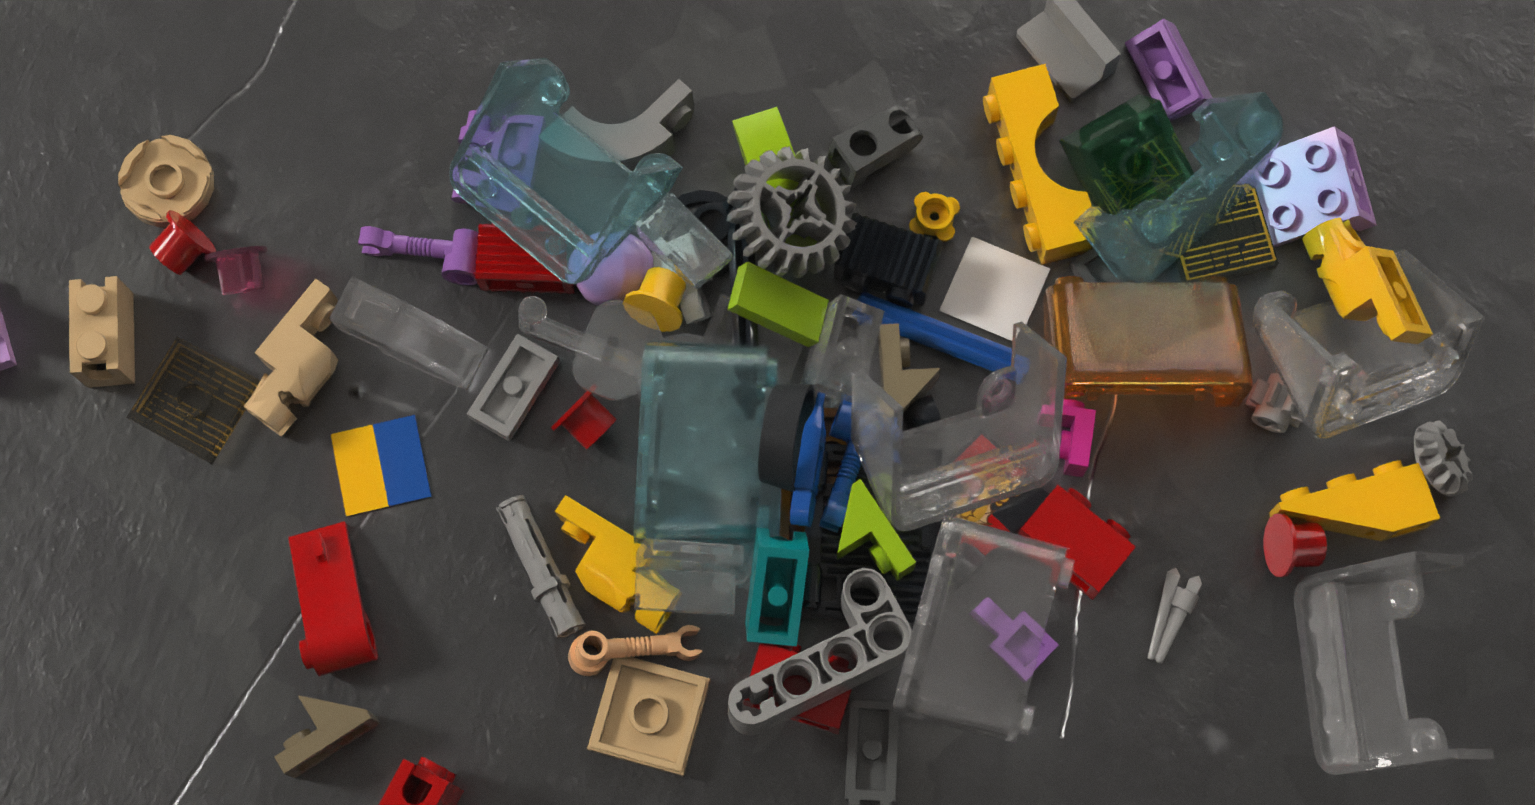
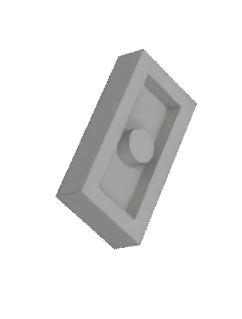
[467,333,560,442]

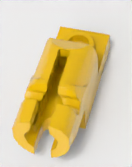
[1302,217,1433,344]
[555,495,681,634]

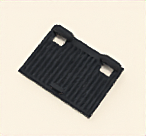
[801,444,941,625]

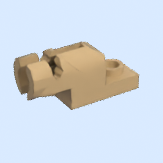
[243,279,340,437]

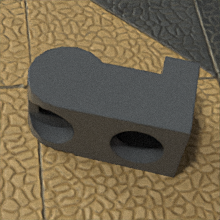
[827,105,923,191]

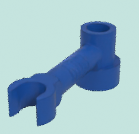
[819,399,887,533]

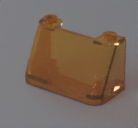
[1043,276,1252,407]

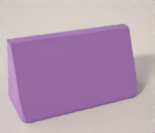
[1125,19,1214,123]

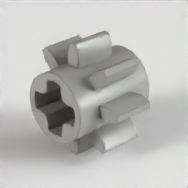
[1245,373,1311,433]

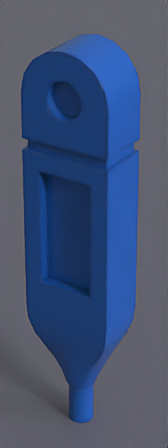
[790,392,826,527]

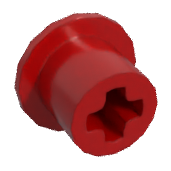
[149,210,216,275]
[550,384,617,450]
[1263,514,1327,577]

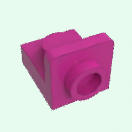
[1042,399,1096,478]

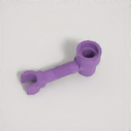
[358,226,478,285]

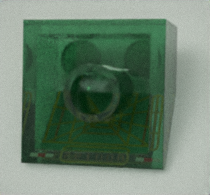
[1059,94,1198,230]

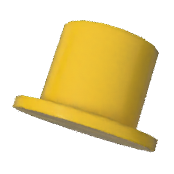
[623,267,687,332]

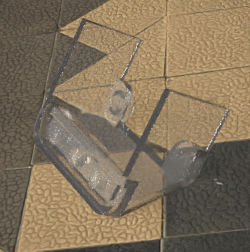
[851,321,1067,531]
[1294,551,1495,775]

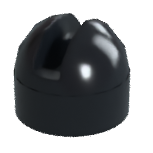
[906,394,944,436]

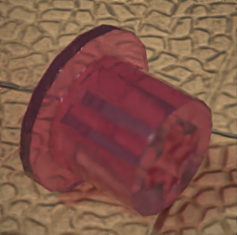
[205,246,268,295]

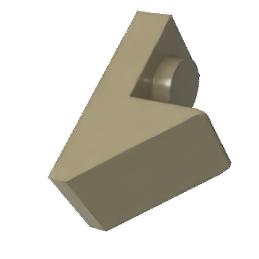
[878,323,941,430]
[274,695,380,778]

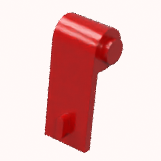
[288,521,378,676]

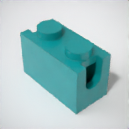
[745,527,809,646]

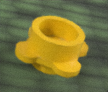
[909,192,960,242]

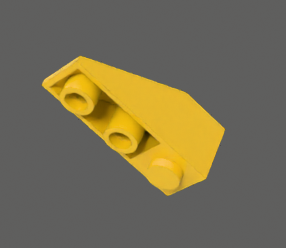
[1269,460,1440,541]

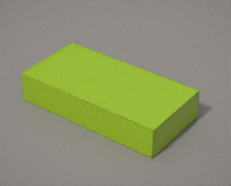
[727,262,829,348]

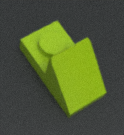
[837,479,916,581]

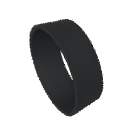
[758,384,815,492]

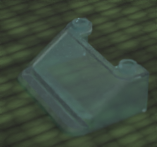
[449,58,683,284]

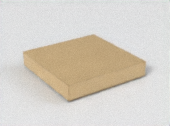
[587,656,711,777]

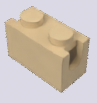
[69,276,135,388]

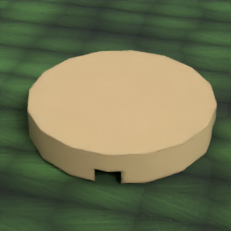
[118,135,214,228]

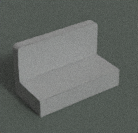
[1016,0,1121,102]

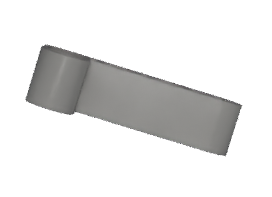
[728,568,912,735]

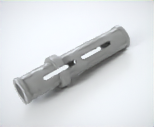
[496,495,586,639]

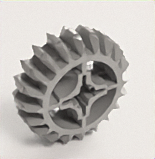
[727,146,857,278]

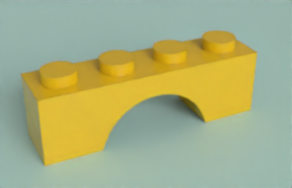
[983,64,1102,265]

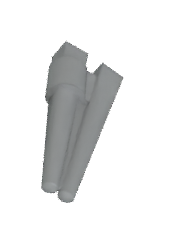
[1147,568,1203,664]

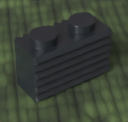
[834,213,944,308]

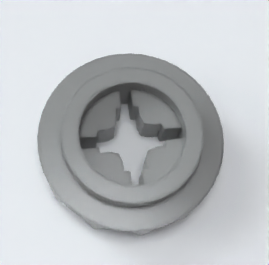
[1414,420,1473,497]

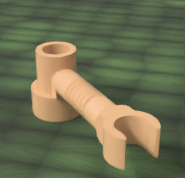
[568,625,703,676]

